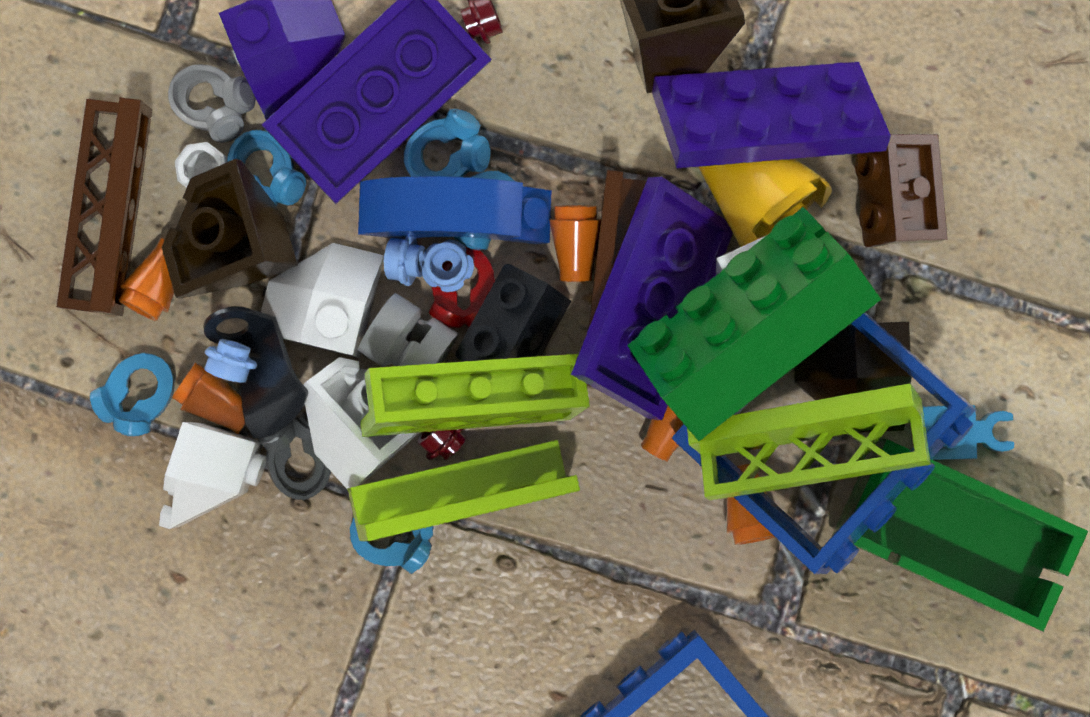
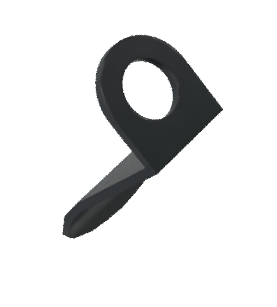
[203,307,308,439]

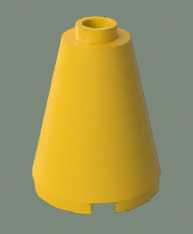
[698,159,832,247]

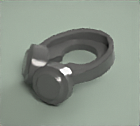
[258,412,331,500]

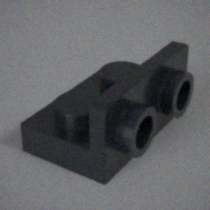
[455,264,571,362]

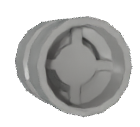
[358,293,459,367]

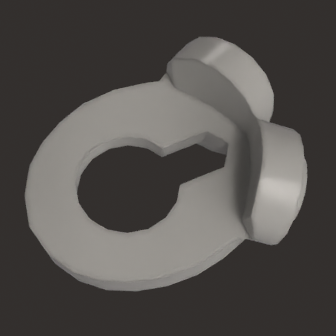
[168,64,256,143]

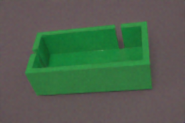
[627,207,882,441]
[832,439,1088,632]

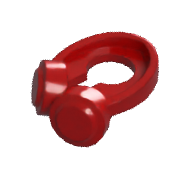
[428,246,495,328]

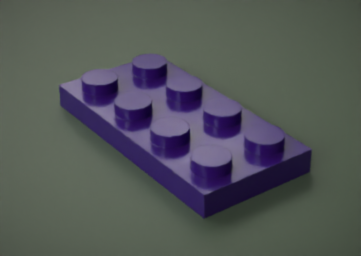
[262,0,492,205]
[652,62,891,168]
[571,176,733,420]

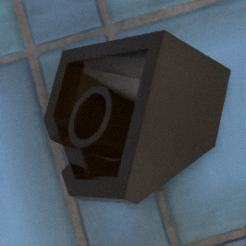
[620,0,745,93]
[161,159,298,298]
[793,321,912,433]

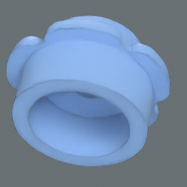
[384,236,426,286]
[421,239,474,292]
[204,339,257,383]

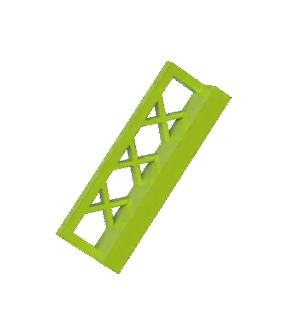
[360,354,590,437]
[687,383,931,501]
[347,440,580,541]

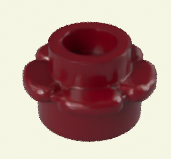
[460,0,503,44]
[417,429,466,460]

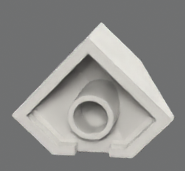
[261,243,384,358]
[304,357,420,490]
[159,422,266,529]

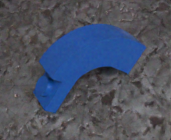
[358,176,552,244]

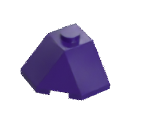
[219,0,346,120]

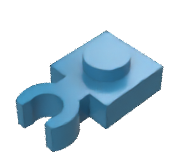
[923,405,1014,460]

